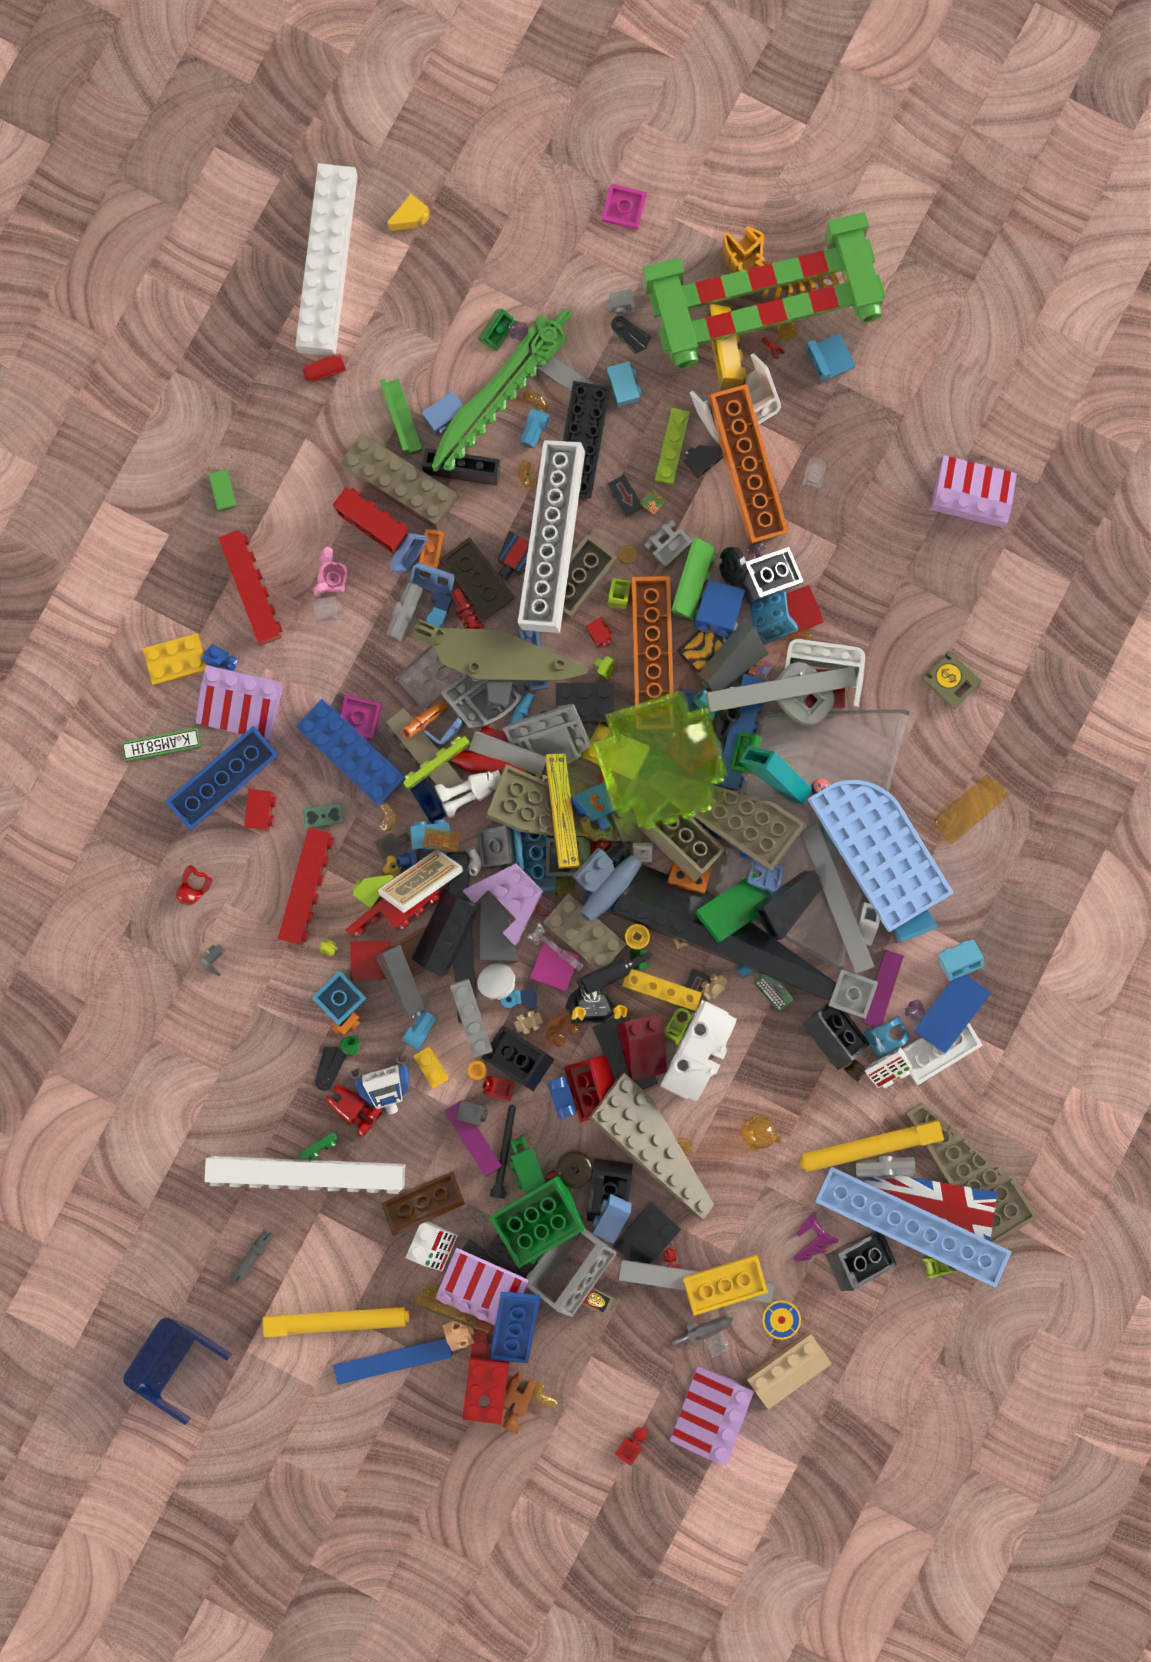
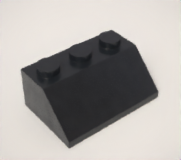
[802,1003,870,1070]

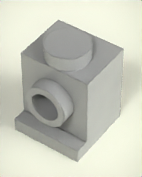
[606,289,635,314]

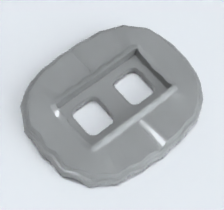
[776,662,834,726]

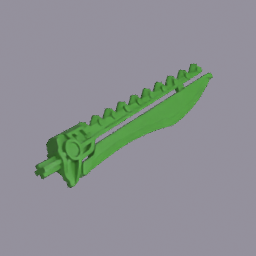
[432,309,573,471]

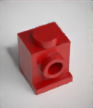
[586,616,613,648]

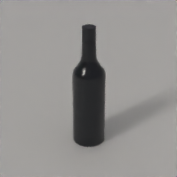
[579,952,650,995]

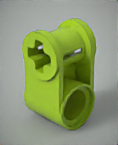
[664,1008,691,1046]
[922,1256,959,1279]

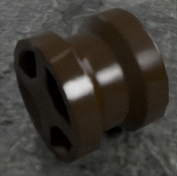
[843,1059,866,1082]

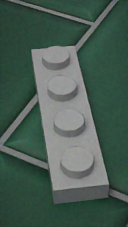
[450,978,492,1057]

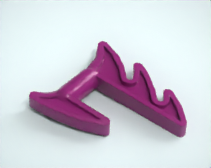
[793,1212,839,1261]

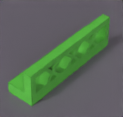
[380,378,423,456]

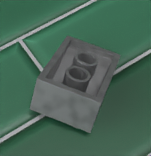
[740,547,804,604]

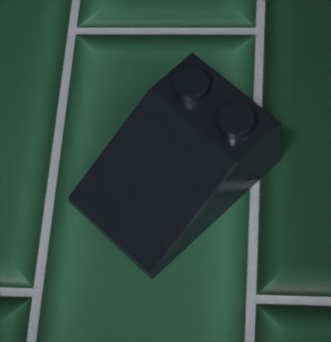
[482,1026,554,1092]
[587,1158,633,1226]
[613,1202,681,1264]
[826,1231,897,1291]

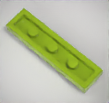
[655,408,690,486]
[403,736,470,790]

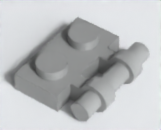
[643,520,692,568]

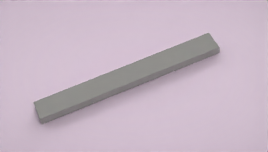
[706,666,857,712]
[801,824,875,974]
[618,1260,775,1303]

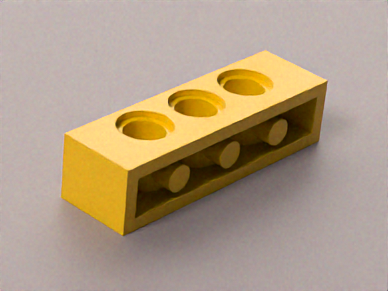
[622,969,702,1012]

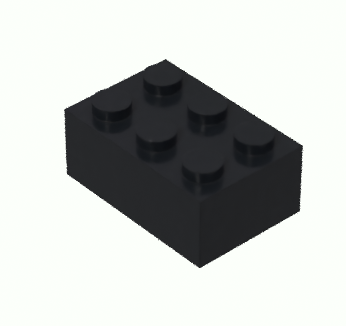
[556,683,614,724]

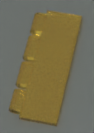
[935,775,1009,845]
[415,1283,491,1334]

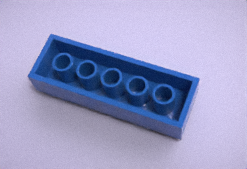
[295,699,405,806]
[165,726,279,831]

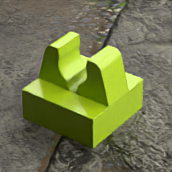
[593,656,617,681]

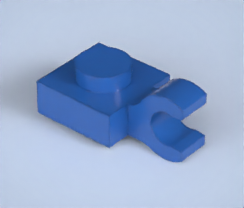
[202,644,238,671]

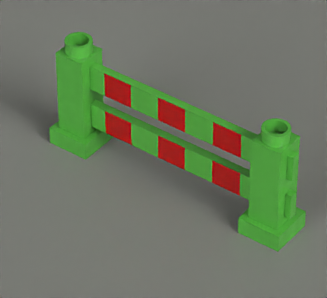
[642,212,886,369]

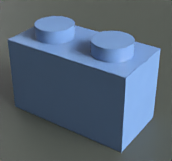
[422,391,463,435]
[591,1194,632,1244]

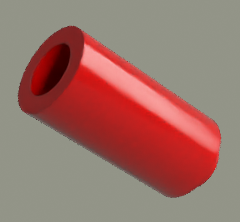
[302,353,346,383]

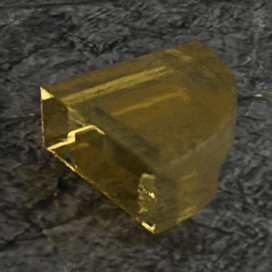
[555,877,576,897]

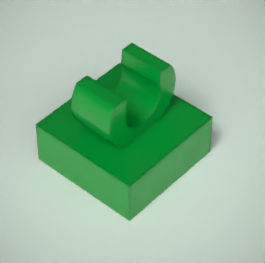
[630,949,652,969]

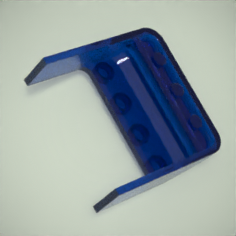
[123,1317,232,1425]

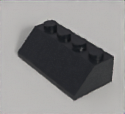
[412,889,479,977]

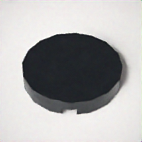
[719,546,747,585]

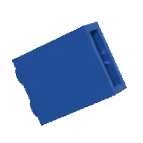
[695,580,745,637]

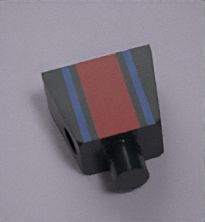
[498,531,529,580]

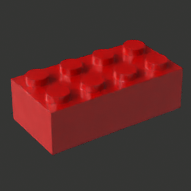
[332,487,409,555]

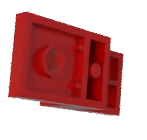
[345,889,442,937]
[462,1318,509,1424]

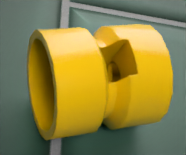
[624,924,650,950]

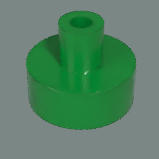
[340,1036,361,1056]

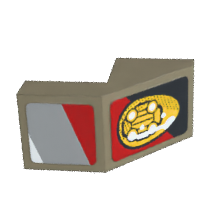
[582,1287,615,1316]

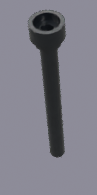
[489,1105,516,1199]

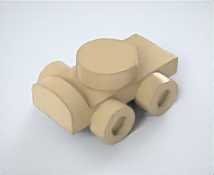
[701,973,728,1001]
[514,1010,543,1035]

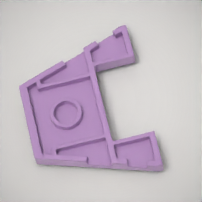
[463,863,543,945]

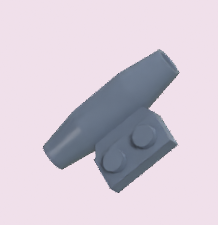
[573,848,642,922]

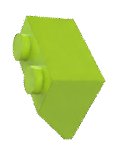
[352,875,395,908]

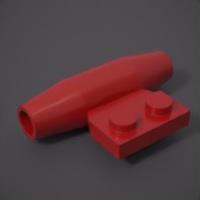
[451,726,528,775]

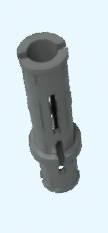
[230,1229,274,1285]

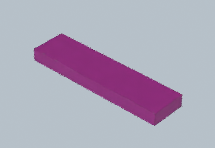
[862,950,904,1027]
[444,1101,502,1177]

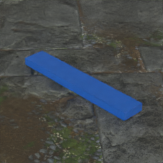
[333,1338,453,1385]

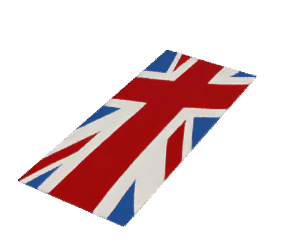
[858,1176,997,1241]

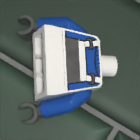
[350,1055,410,1114]

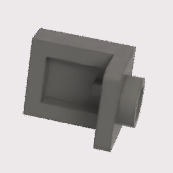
[456,1100,488,1125]

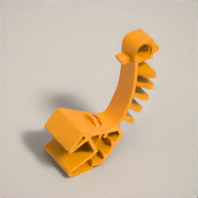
[721,226,840,300]

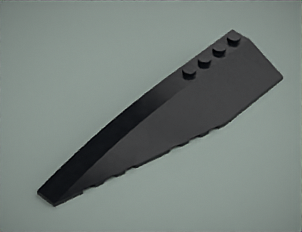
[613,864,836,1001]

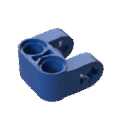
[547,1076,577,1119]

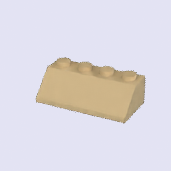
[745,1331,832,1410]

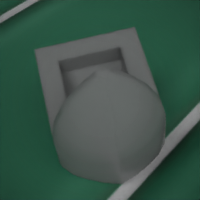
[200,944,226,976]

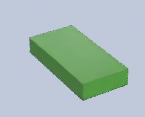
[209,469,237,511]

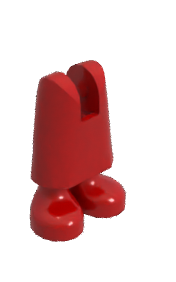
[324,1084,383,1139]

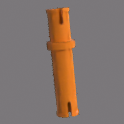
[401,700,448,739]

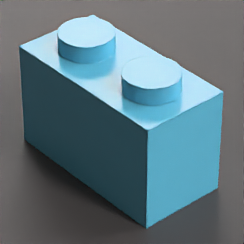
[607,361,642,408]
[938,939,984,982]

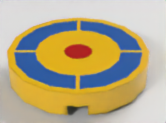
[762,1300,801,1340]

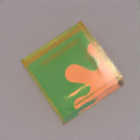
[640,489,667,515]

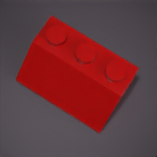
[564,1055,614,1123]

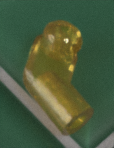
[523,390,548,413]
[518,460,536,488]
[380,802,397,831]
[580,817,603,841]
[533,1381,557,1408]

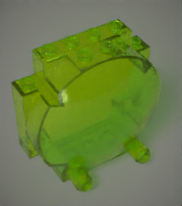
[593,691,728,830]

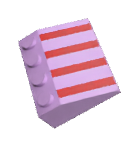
[930,455,1017,528]
[196,665,283,741]
[435,1248,529,1326]
[670,1366,754,1466]

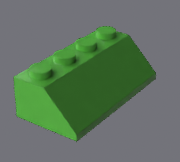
[671,537,716,622]

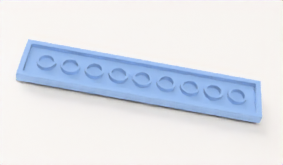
[815,1167,1012,1288]

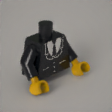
[565,980,627,1024]

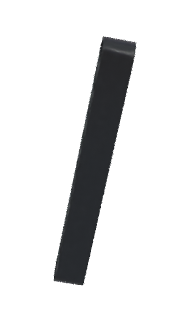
[447,851,477,1023]

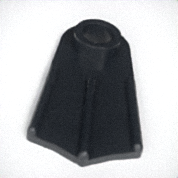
[611,316,651,354]
[315,1046,347,1091]

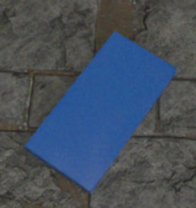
[913,975,991,1054]
[489,1291,540,1363]

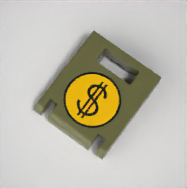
[922,651,982,710]

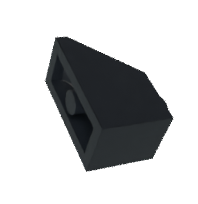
[683,445,724,478]

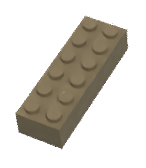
[340,433,458,529]

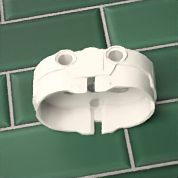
[660,1000,737,1102]

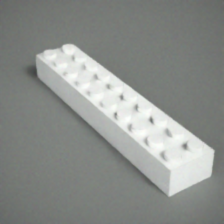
[295,163,357,356]
[518,440,585,633]
[205,1156,406,1194]

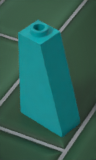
[739,746,813,804]

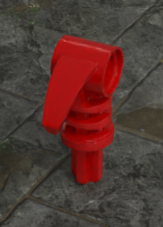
[451,589,485,629]

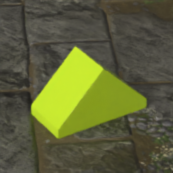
[608,578,631,610]

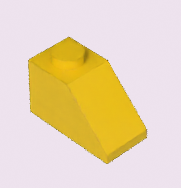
[387,194,429,231]

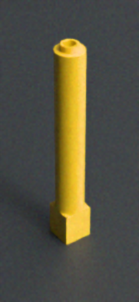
[799,1119,944,1172]
[263,1307,410,1337]

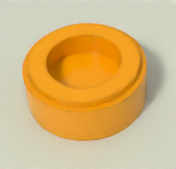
[467,1060,487,1080]

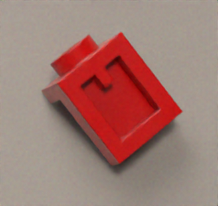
[482,1075,515,1101]

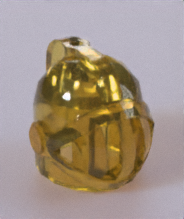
[740,1115,782,1151]

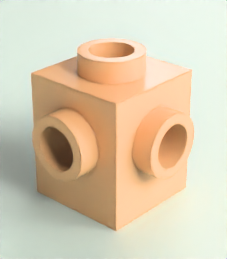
[442,1317,475,1352]

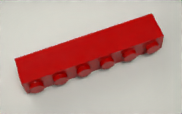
[218,529,283,646]
[278,827,334,945]

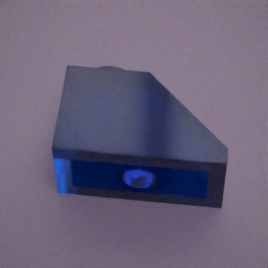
[410,778,447,824]

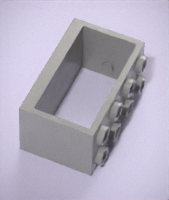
[526,1228,617,1317]

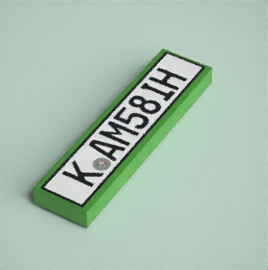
[121,728,201,762]

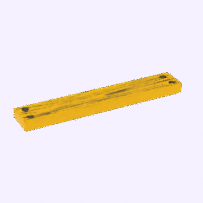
[545,754,579,868]

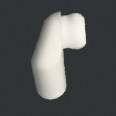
[467,847,482,877]

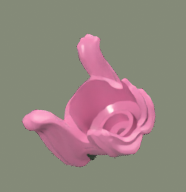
[313,546,348,597]

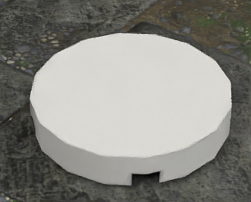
[477,963,515,1000]

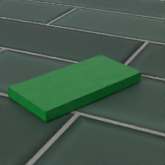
[695,873,771,943]

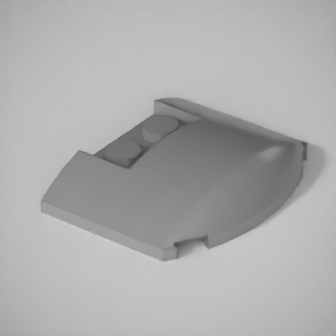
[440,674,529,729]
[503,704,591,771]

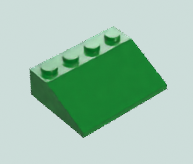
[489,1175,585,1269]

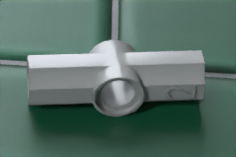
[386,583,423,641]
[855,1156,915,1179]

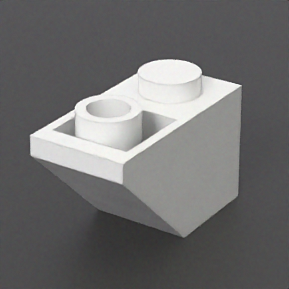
[857,902,880,945]

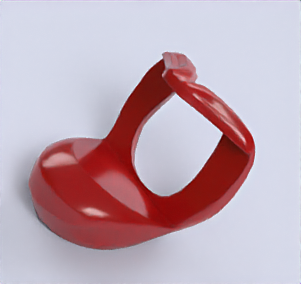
[176,865,213,905]

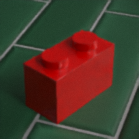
[244,789,277,831]

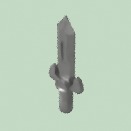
[671,1316,733,1347]

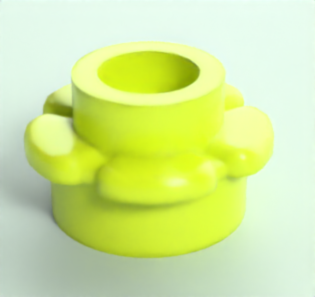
[319,939,338,956]

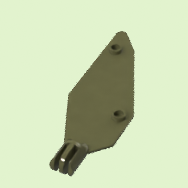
[411,619,587,681]

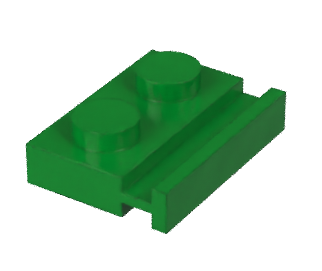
[299,1131,339,1161]

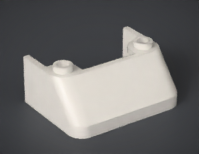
[689,353,781,445]
[785,639,865,708]

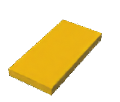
[682,1254,768,1316]

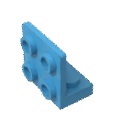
[805,334,855,383]
[750,590,798,645]

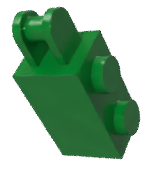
[509,1134,546,1193]

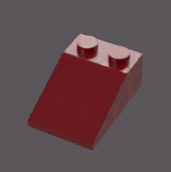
[616,1014,667,1081]

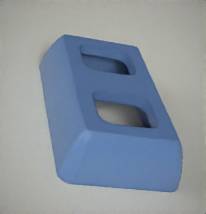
[390,533,428,573]
[410,563,454,597]

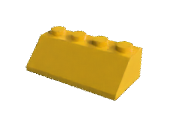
[707,304,746,389]

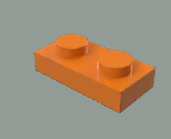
[419,529,444,569]

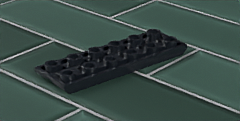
[563,381,610,499]

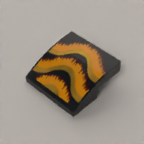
[677,630,724,674]

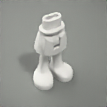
[435,770,501,818]

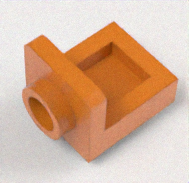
[330,1012,361,1036]

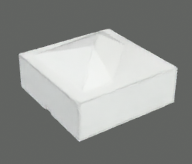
[633,843,652,862]

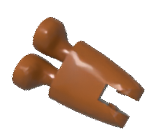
[498,1371,536,1434]

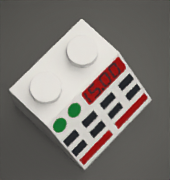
[865,1046,913,1088]
[405,1221,458,1271]

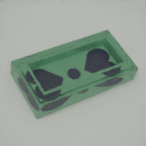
[303,804,344,828]

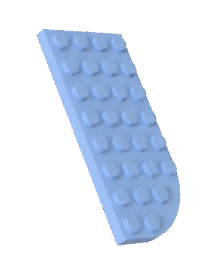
[807,780,954,932]

